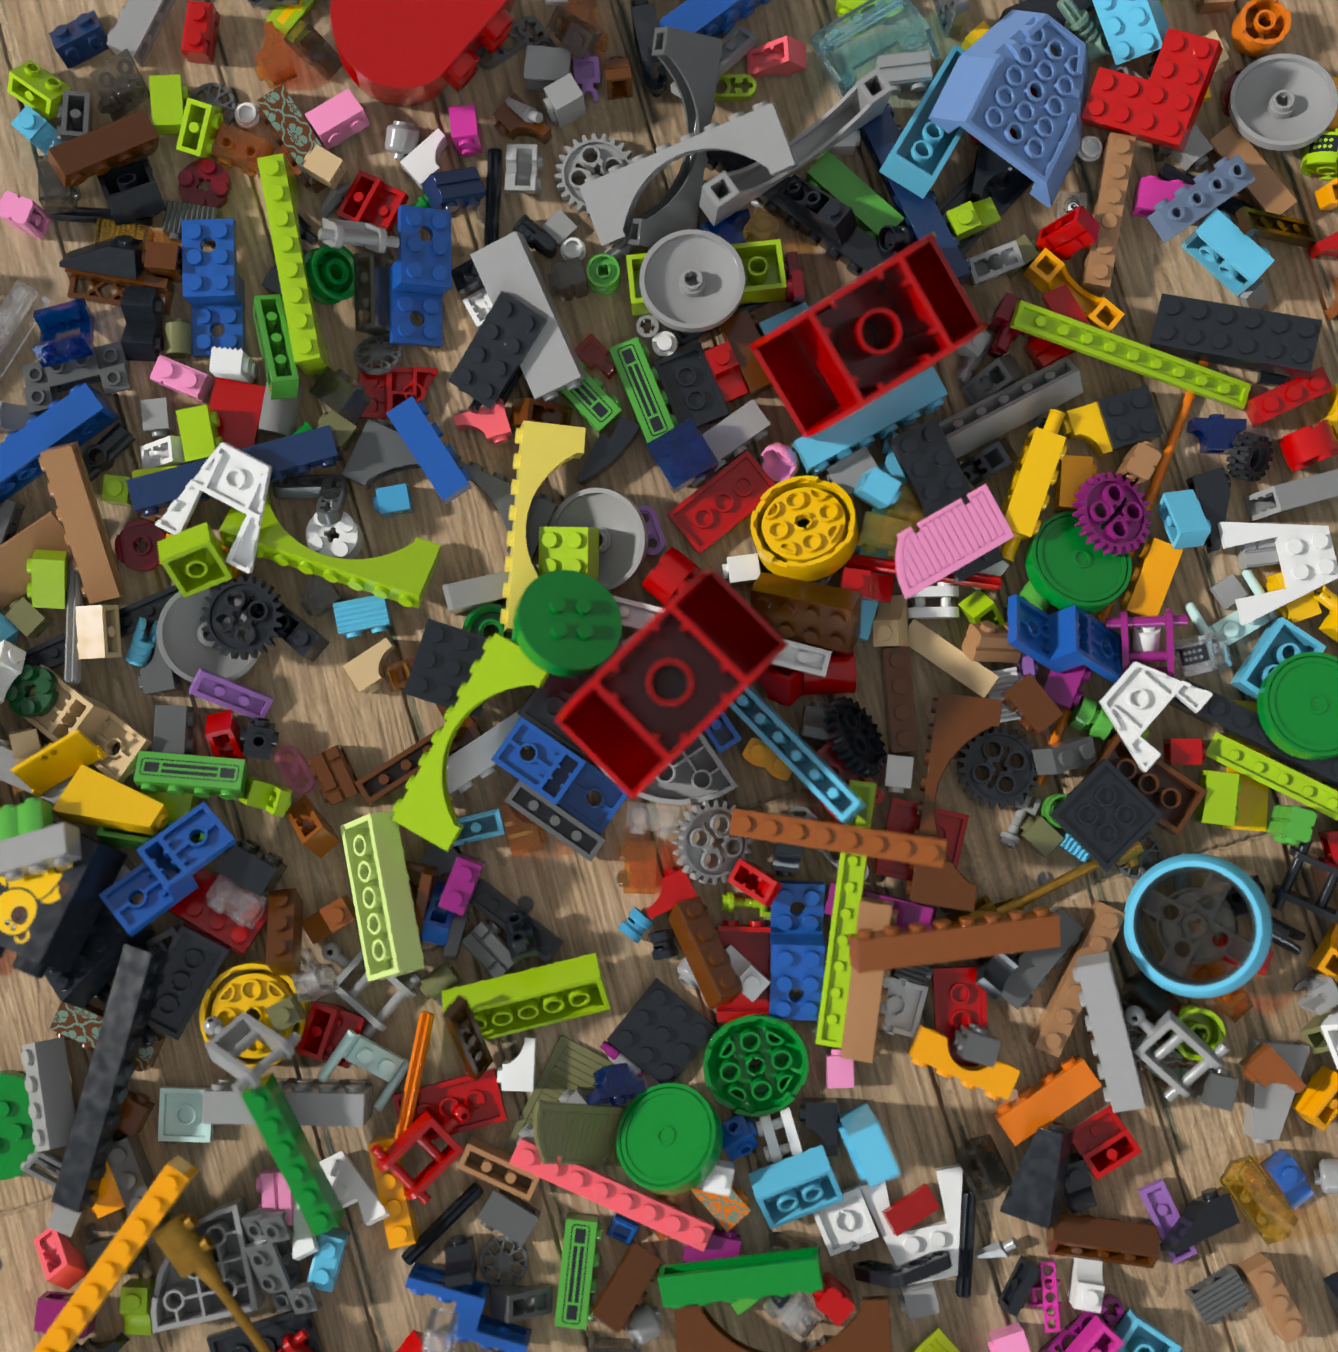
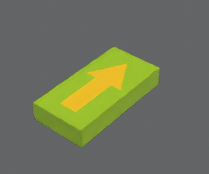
[266,0,319,38]

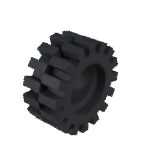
[1226,432,1274,482]

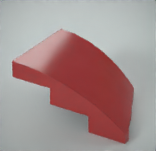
[357,366,438,419]

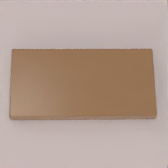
[0,511,74,610]

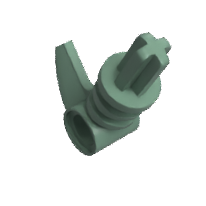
[1057,0,1111,64]

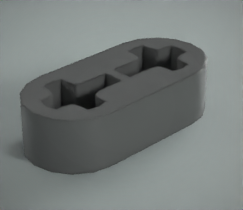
[443,912,470,961]

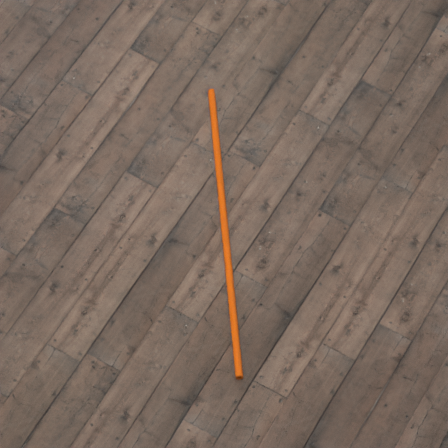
[1034,360,1209,787]

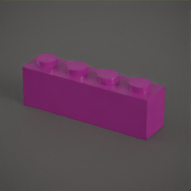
[824,882,937,928]

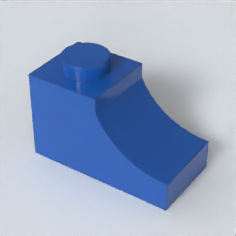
[422,881,455,946]
[1259,1149,1315,1210]

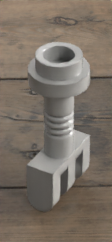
[999,795,1042,849]

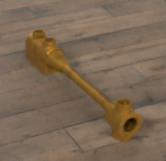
[941,840,1144,921]
[151,1212,273,1352]

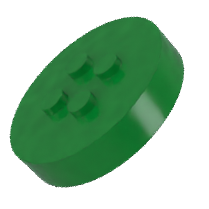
[1025,511,1132,614]
[513,570,622,677]
[1257,652,1338,760]
[0,1070,50,1180]
[616,1083,723,1195]

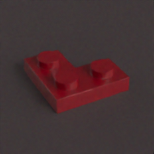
[784,251,805,308]

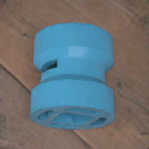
[618,907,654,943]

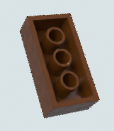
[750,572,862,653]
[1083,733,1207,835]

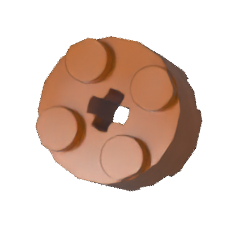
[1230,0,1292,57]

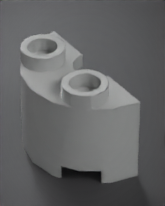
[504,144,544,194]

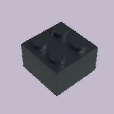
[97,159,167,226]
[1096,385,1163,454]
[215,839,288,897]

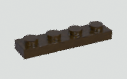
[1235,207,1317,248]
[442,995,493,1081]

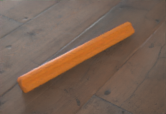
[394,1011,435,1141]

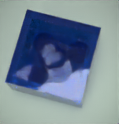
[646,418,719,494]

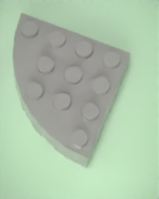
[597,732,738,805]
[151,1197,265,1333]

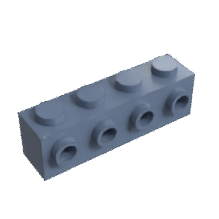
[1147,154,1256,243]

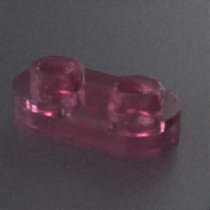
[275,745,316,794]

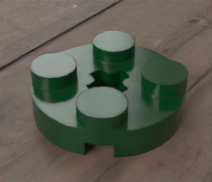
[5,665,59,718]

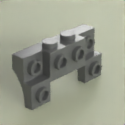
[21,341,133,415]
[240,1207,322,1314]

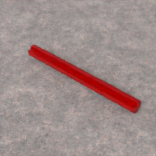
[846,554,1002,591]

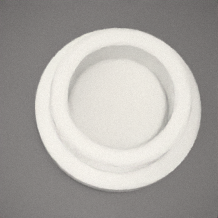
[235,102,261,129]
[1077,136,1103,162]
[560,237,586,264]
[652,331,677,357]

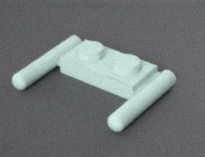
[1185,568,1278,654]
[317,1029,410,1111]

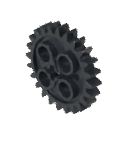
[200,574,287,660]
[823,696,887,778]
[955,726,1041,810]

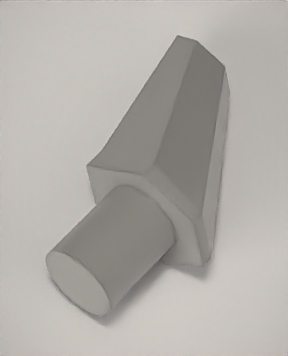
[505,97,543,123]
[320,183,350,218]
[975,1237,1019,1259]

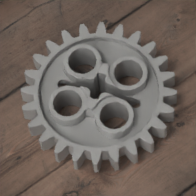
[555,133,633,217]
[672,799,754,885]

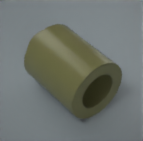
[165,318,192,358]
[420,961,462,1001]

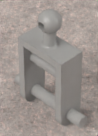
[318,217,400,253]
[322,942,422,1038]
[1124,1005,1230,1102]
[203,1012,301,1094]

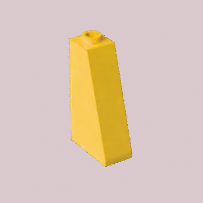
[52,765,169,836]

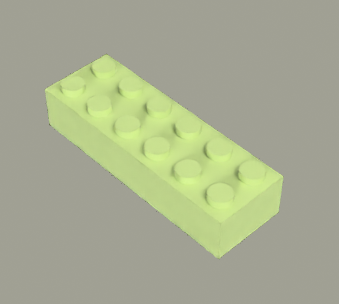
[340,812,425,982]

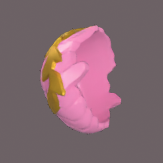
[761,442,800,483]

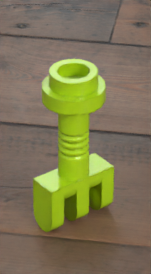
[721,892,771,917]

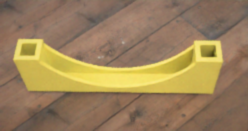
[500,420,586,632]

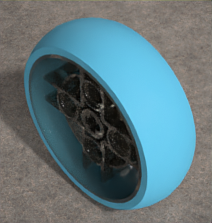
[1123,853,1272,998]

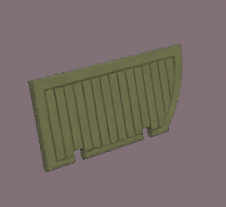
[503,1035,614,1154]
[534,1101,627,1166]

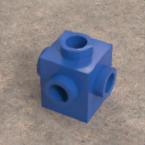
[722,1115,759,1161]

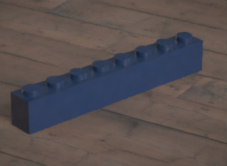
[858,103,971,285]
[126,425,343,516]

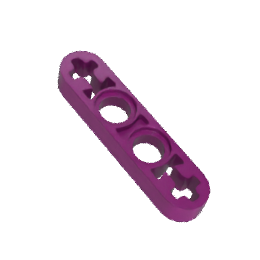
[1038,1294,1124,1352]

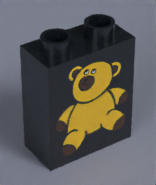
[0,820,128,979]

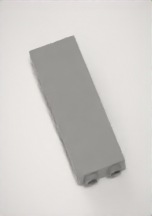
[470,231,587,402]

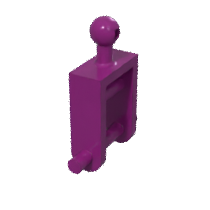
[1106,609,1188,678]

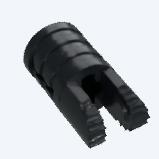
[512,214,557,259]
[1254,916,1306,955]

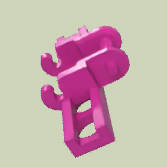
[1028,1260,1062,1333]

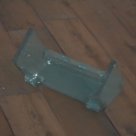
[811,0,940,99]

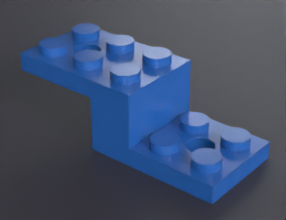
[389,205,452,348]
[181,218,246,358]
[1007,594,1123,684]
[491,717,628,835]
[99,802,237,937]
[769,880,825,1021]
[405,1262,532,1352]

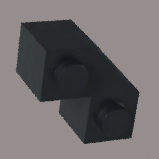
[120,286,164,362]

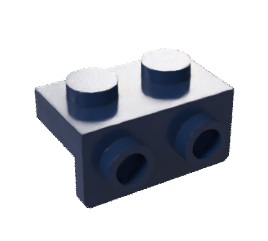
[49,10,109,69]

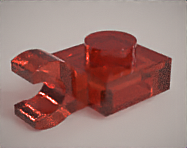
[575,333,617,380]

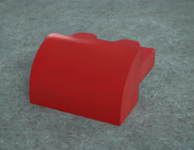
[336,170,409,236]
[801,643,856,695]
[296,1001,367,1069]
[1071,1105,1142,1180]

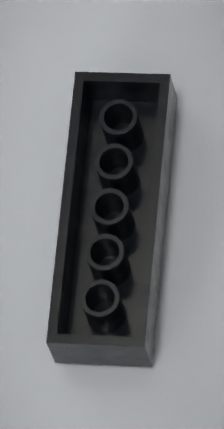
[1150,293,1323,379]

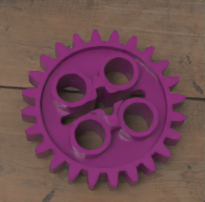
[1072,472,1152,556]

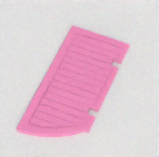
[895,484,1015,599]

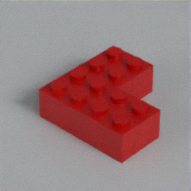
[1081,28,1223,152]

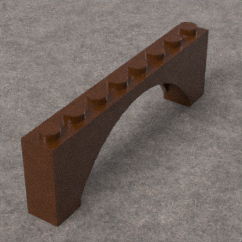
[906,692,1002,912]
[675,1295,893,1352]

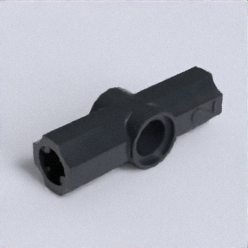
[83,422,136,482]

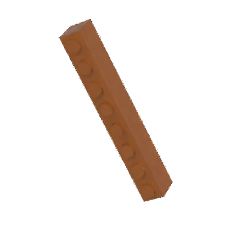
[729,807,949,868]
[849,907,1061,973]

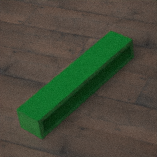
[241,1072,345,1237]
[658,1246,824,1309]

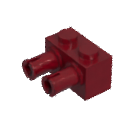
[987,292,1034,359]

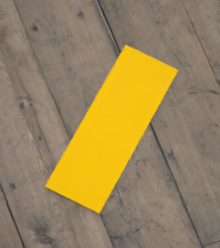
[1222,700,1271,832]

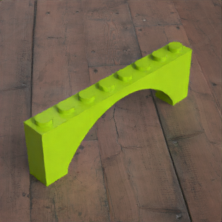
[257,153,333,376]
[219,489,441,609]
[392,633,550,851]

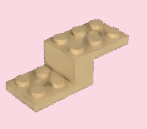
[22,664,152,784]

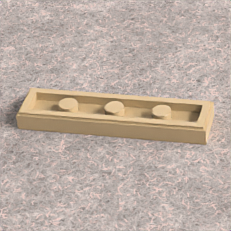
[908,619,1000,698]

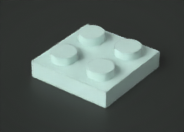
[158,1086,214,1143]

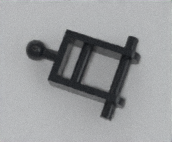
[630,0,667,97]
[1271,839,1338,923]

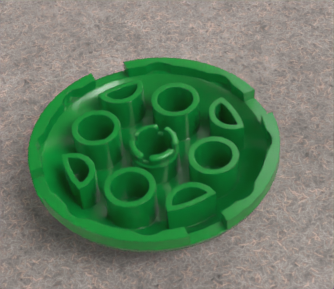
[703,1014,809,1117]

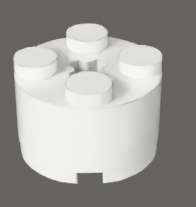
[306,511,363,559]

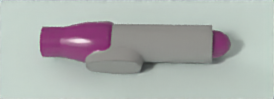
[600,1041,644,1077]

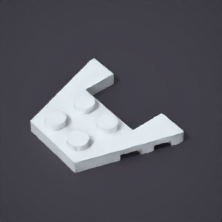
[1099,661,1213,772]
[293,1151,390,1261]

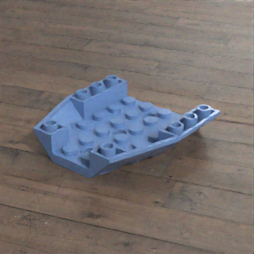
[928,9,1090,208]

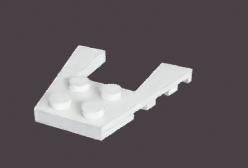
[155,442,272,574]
[1217,522,1338,625]
[858,1163,963,1285]

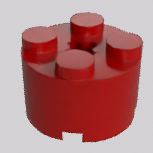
[1277,419,1338,472]
[642,547,702,606]

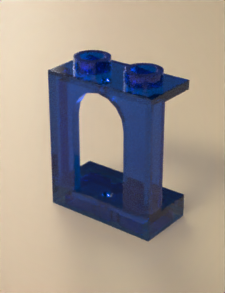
[31,298,94,368]

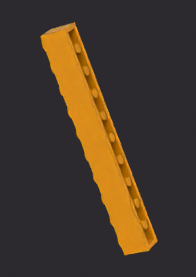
[33,1155,199,1352]

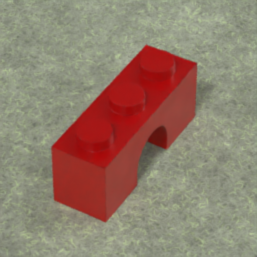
[1244,366,1333,428]

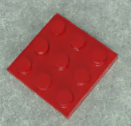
[875,797,969,881]

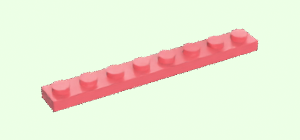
[509,1137,714,1252]

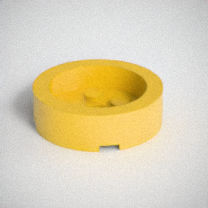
[750,475,858,582]
[199,960,311,1069]

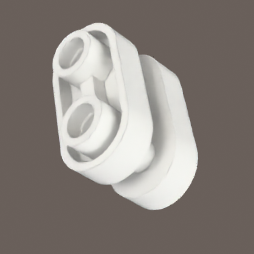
[907,582,959,619]
[756,1106,802,1164]

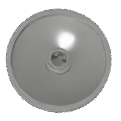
[1229,53,1338,151]
[639,229,745,332]
[549,488,648,591]
[156,584,261,682]

